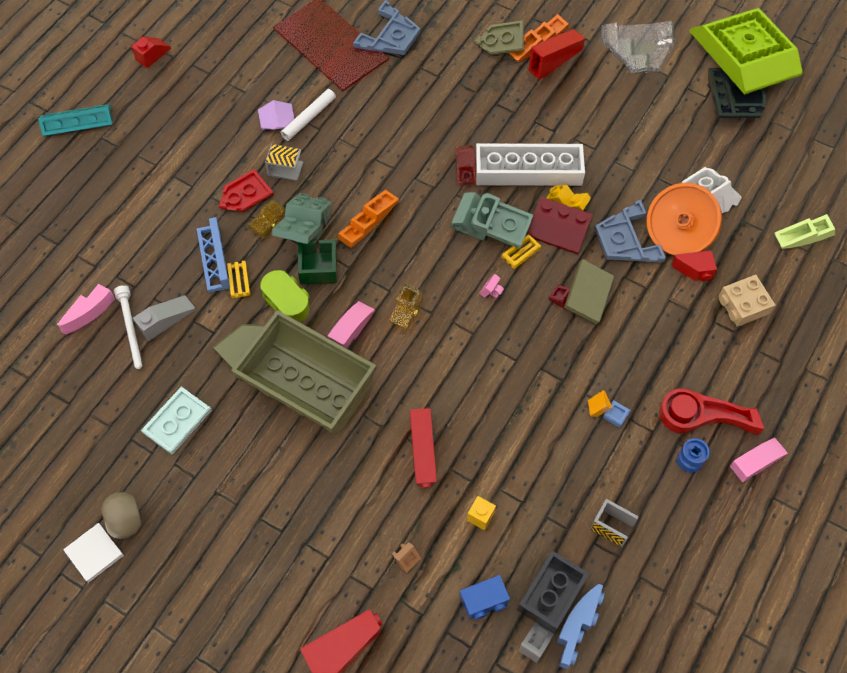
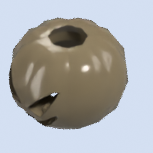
[101,492,141,539]

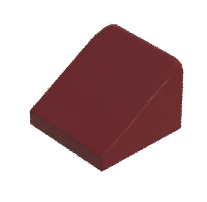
[548,285,570,310]

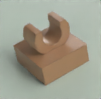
[393,542,421,573]

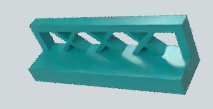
[38,104,113,136]

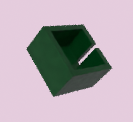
[298,240,337,284]

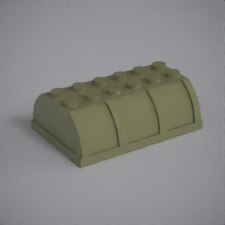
[231,310,377,434]

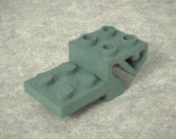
[450,192,533,249]
[272,193,332,244]

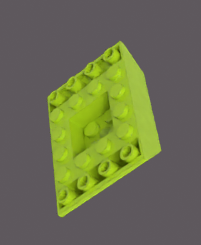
[689,8,803,94]

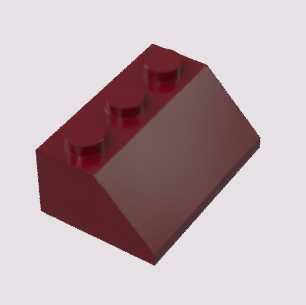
[527,197,593,254]

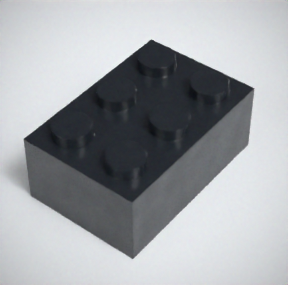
[517,551,590,634]

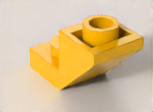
[546,184,591,211]

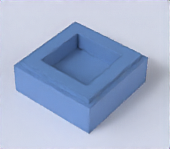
[603,400,631,428]

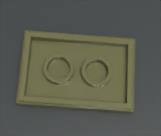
[564,259,614,324]

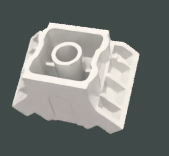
[682,167,742,213]

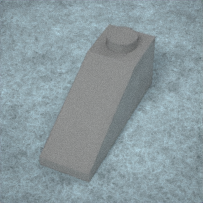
[133,295,196,341]

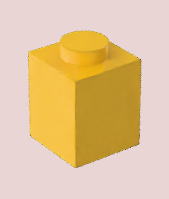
[467,496,496,531]

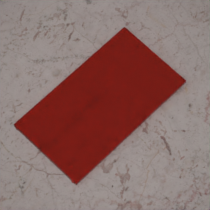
[273,0,389,91]

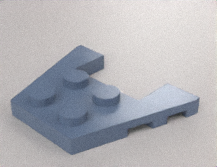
[353,0,420,55]
[594,200,666,262]

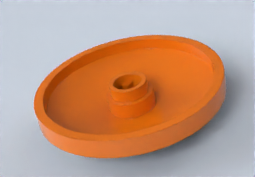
[647,183,722,256]

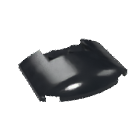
[708,68,766,118]

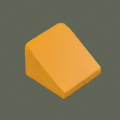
[588,390,613,417]

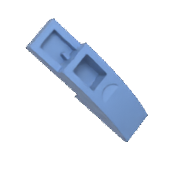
[557,584,605,669]

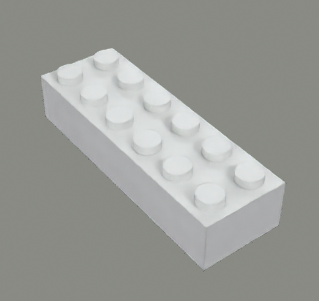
[475,144,585,186]

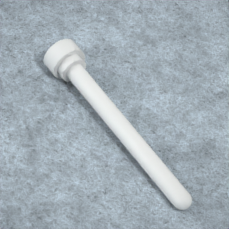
[114,286,142,369]

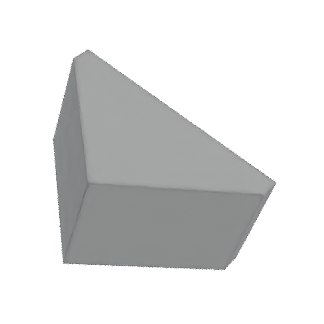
[518,622,554,663]

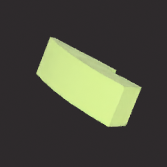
[774,214,835,249]

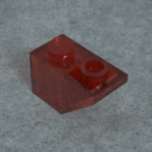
[455,145,475,185]

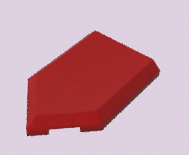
[219,169,274,212]

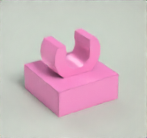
[479,274,504,298]

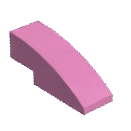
[57,284,115,335]
[327,301,375,349]
[730,438,788,482]

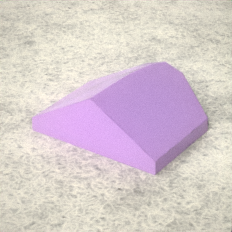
[258,100,294,130]

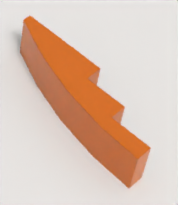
[508,14,569,62]
[337,190,399,248]

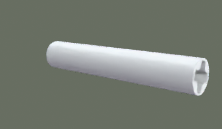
[281,89,336,141]

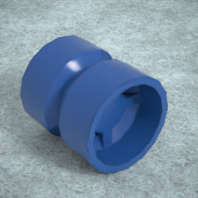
[677,438,710,473]

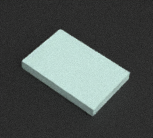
[141,386,212,455]

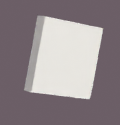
[63,523,124,583]

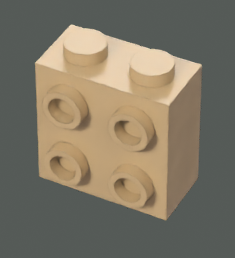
[719,275,775,327]

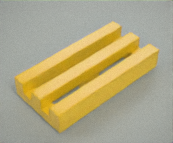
[501,234,541,269]
[227,261,250,298]

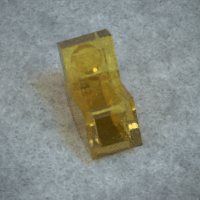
[389,283,423,330]

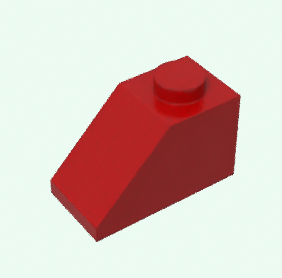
[131,36,171,68]
[672,250,717,281]

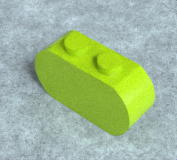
[260,270,310,322]

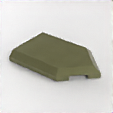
[475,20,524,55]
[212,324,265,369]

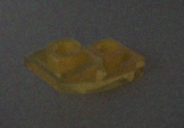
[248,200,286,238]

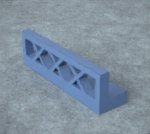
[197,217,230,293]

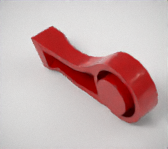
[659,389,764,435]

